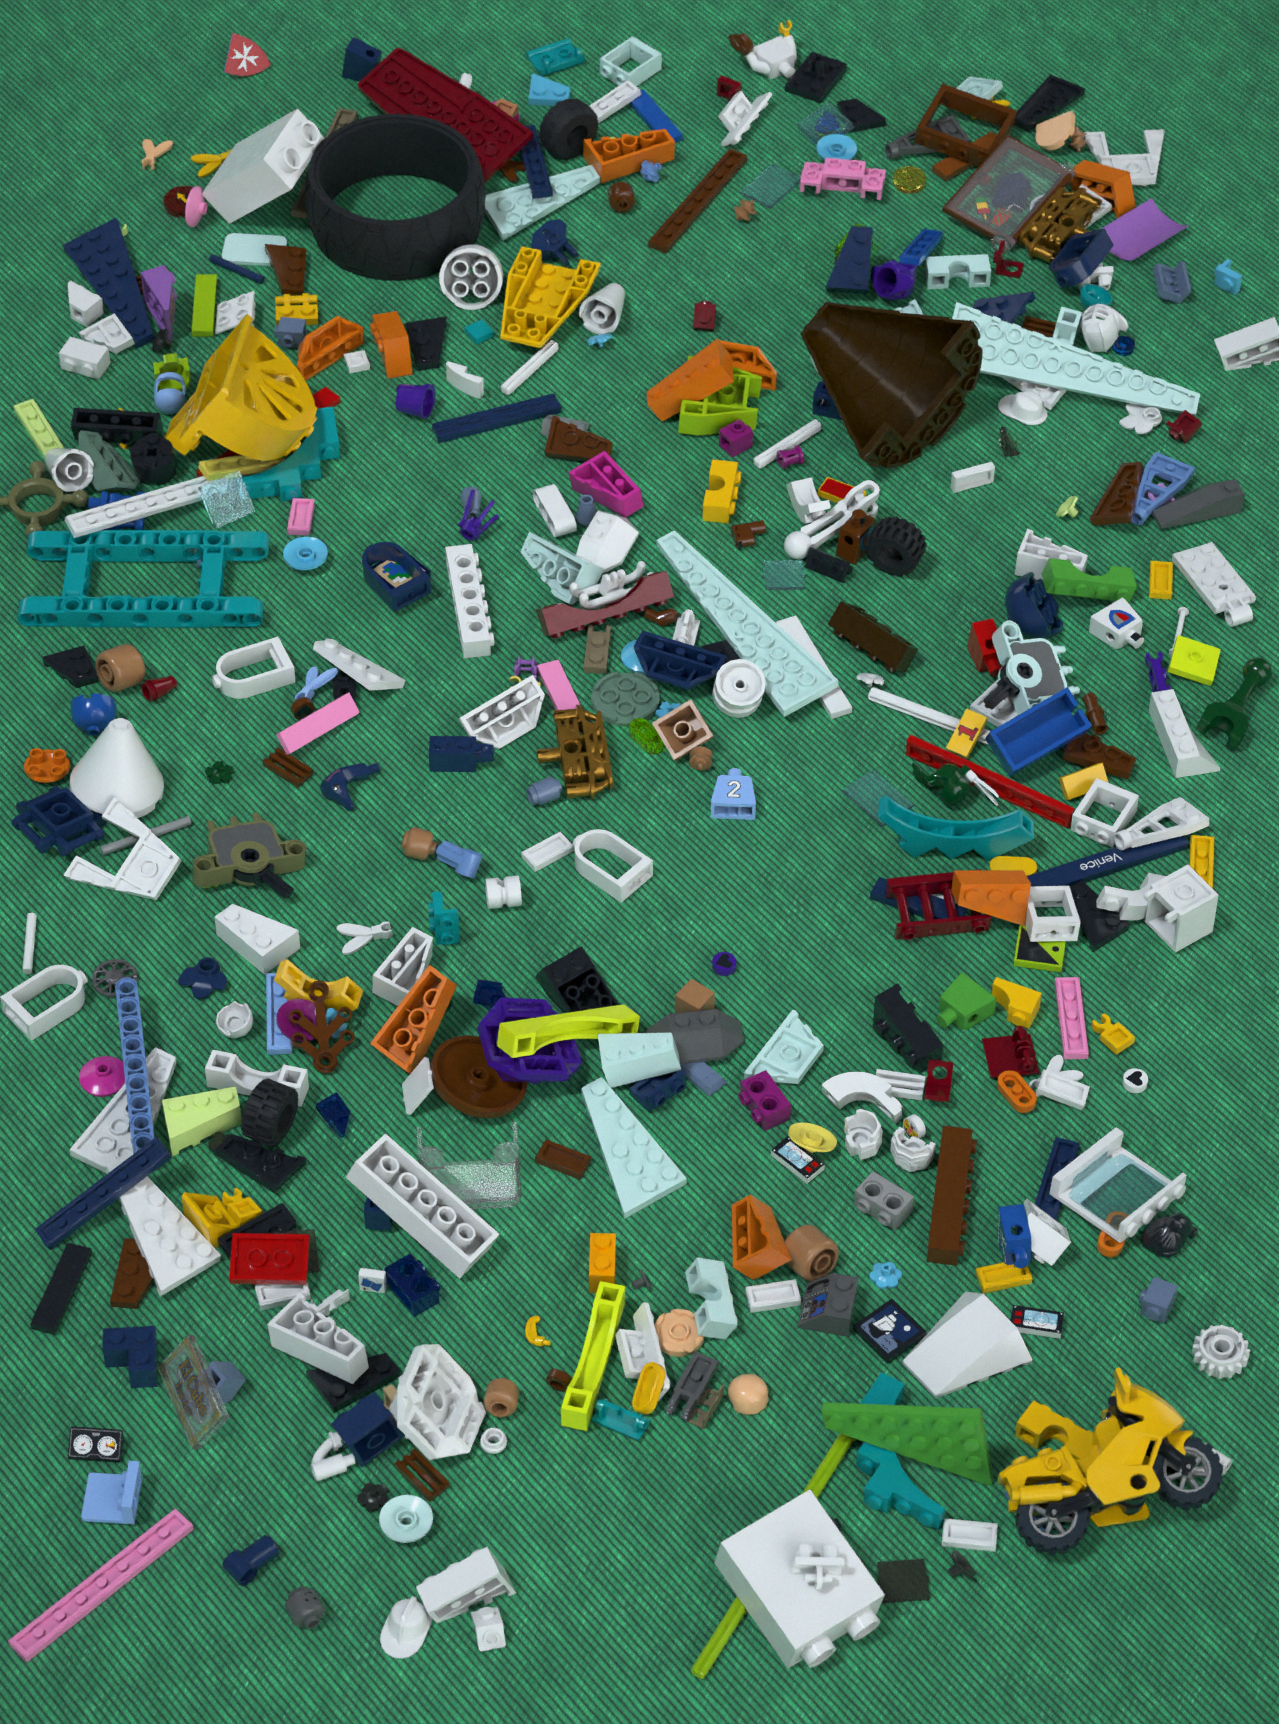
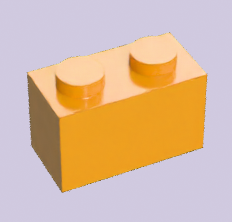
[589,1233,616,1293]

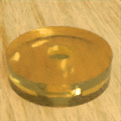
[893,166,926,194]

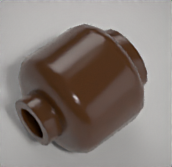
[608,182,635,213]

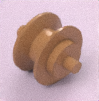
[1068,127,1088,152]
[734,199,756,221]
[689,747,713,770]

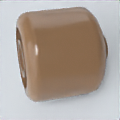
[96,644,145,692]
[784,1225,839,1282]

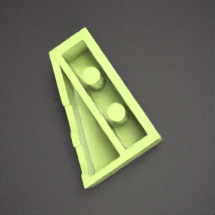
[162,1086,242,1157]

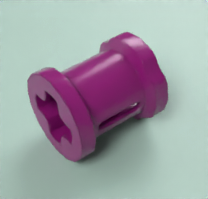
[777,445,804,470]

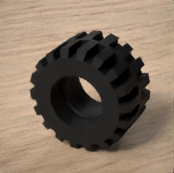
[865,516,927,576]
[241,1078,298,1147]

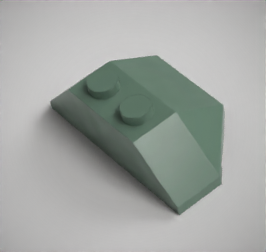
[79,430,140,493]

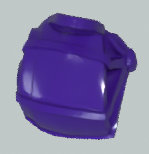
[870,260,916,301]

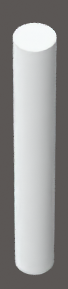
[22,913,37,975]

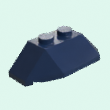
[634,630,727,690]

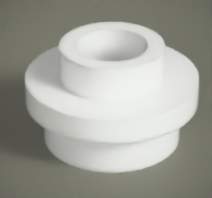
[480,1428,507,1454]

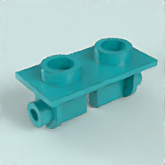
[592,1399,651,1441]

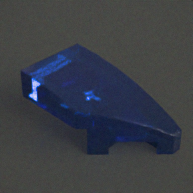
[315,1092,350,1138]

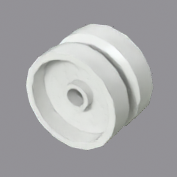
[712,659,766,718]

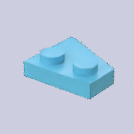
[529,74,570,106]

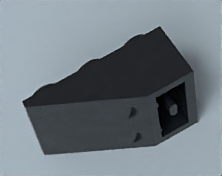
[535,946,619,1013]

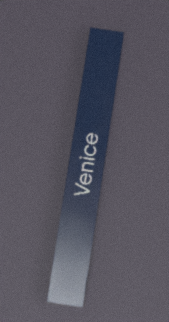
[1027,835,1189,887]

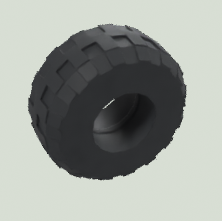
[539,98,599,160]

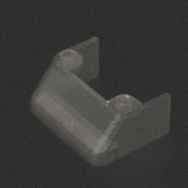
[417,1122,521,1209]

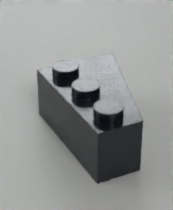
[873,983,943,1074]

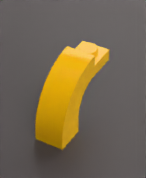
[274,959,364,1014]

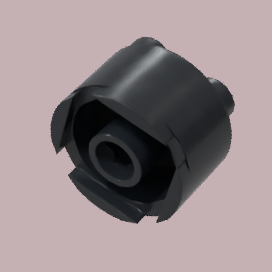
[130,433,177,486]

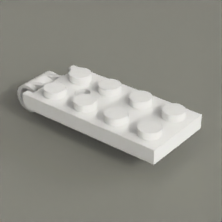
[1172,542,1256,627]

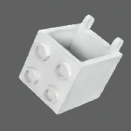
[1143,865,1219,952]

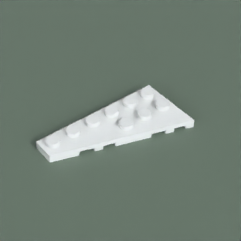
[70,1047,176,1174]
[106,1154,221,1296]

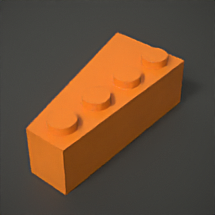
[583,129,675,183]
[647,339,734,422]

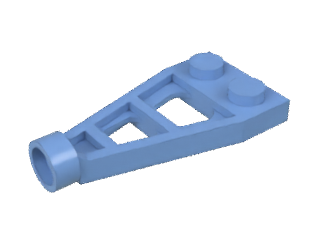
[1131,452,1195,525]

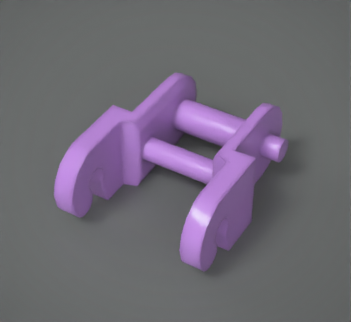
[514,657,537,680]

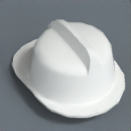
[998,391,1047,425]
[380,1596,432,1659]

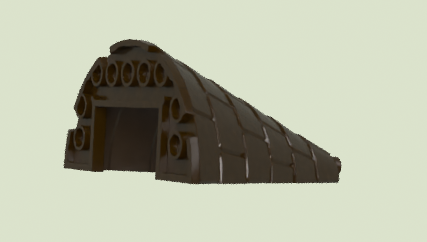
[801,302,983,468]

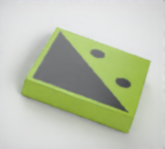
[1013,925,1066,972]

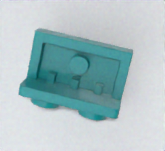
[428,891,460,945]

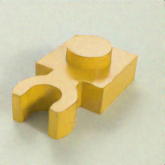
[1091,1013,1135,1055]
[222,1188,262,1226]

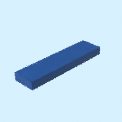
[628,89,683,143]
[899,228,943,266]

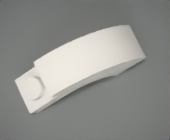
[786,478,831,523]
[1096,873,1166,921]
[822,1072,903,1124]

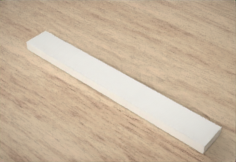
[65,476,233,538]

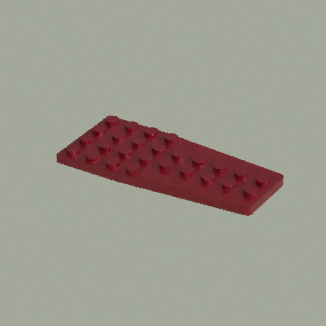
[358,47,534,184]

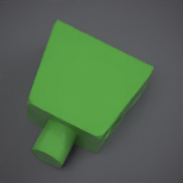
[936,972,996,1030]

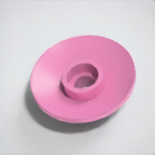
[185,186,208,227]

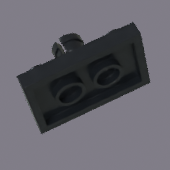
[785,52,847,103]

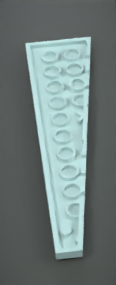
[952,302,1200,416]
[657,530,838,717]

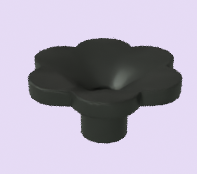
[152,328,172,352]
[948,1550,975,1580]

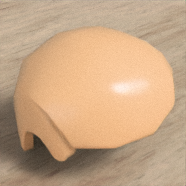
[728,1374,769,1415]

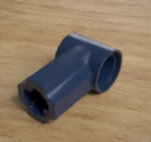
[222,1535,279,1586]

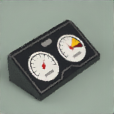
[68,1426,125,1463]

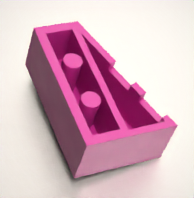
[568,451,644,517]

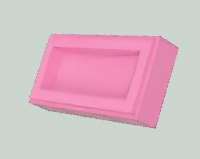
[287,498,315,536]

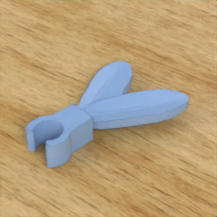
[295,667,338,700]

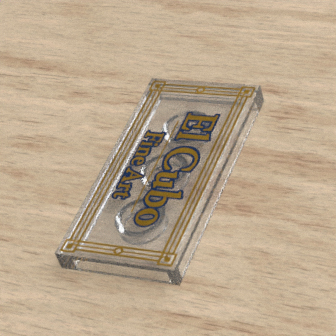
[157,1335,230,1450]

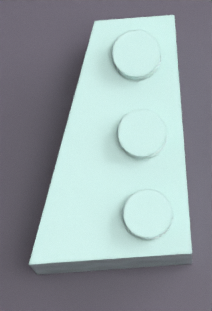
[598,1033,681,1088]

